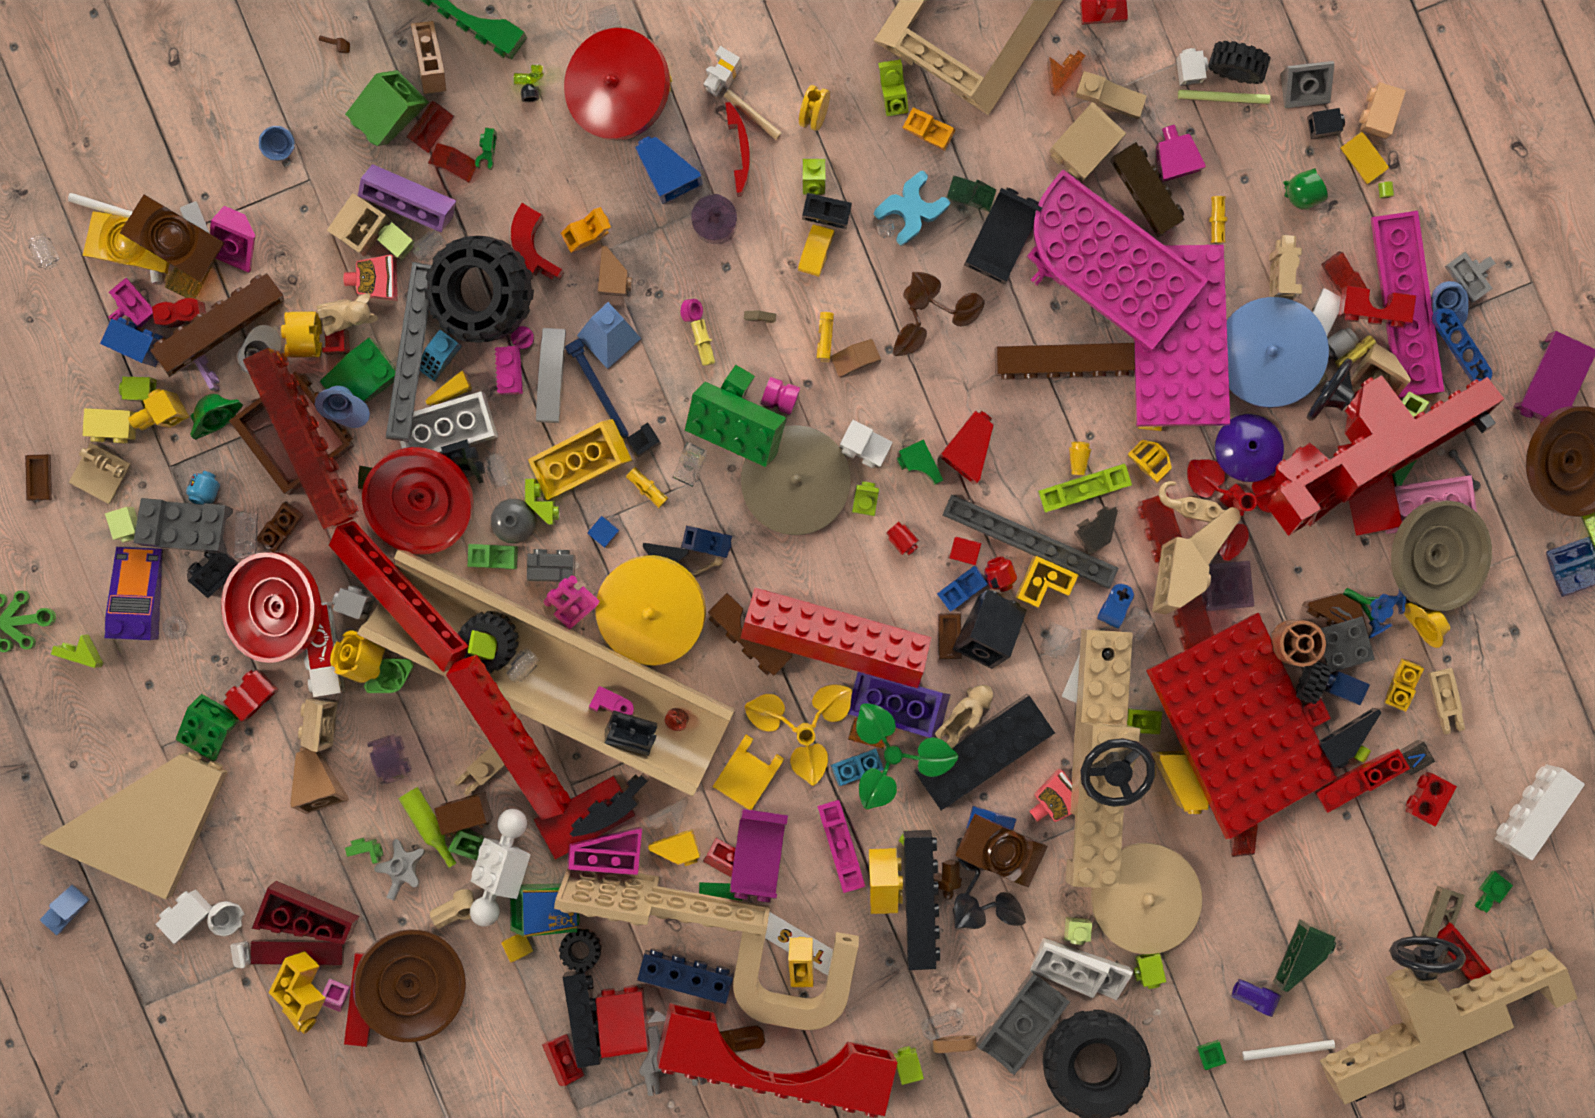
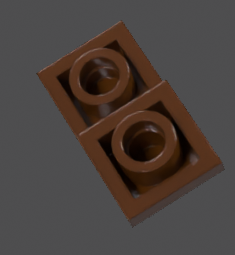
[256,501,304,552]

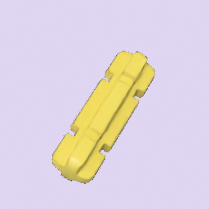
[1335,335,1377,368]

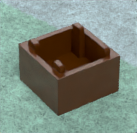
[434,791,493,838]

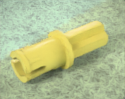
[690,319,715,366]

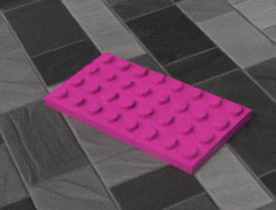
[1134,245,1230,427]

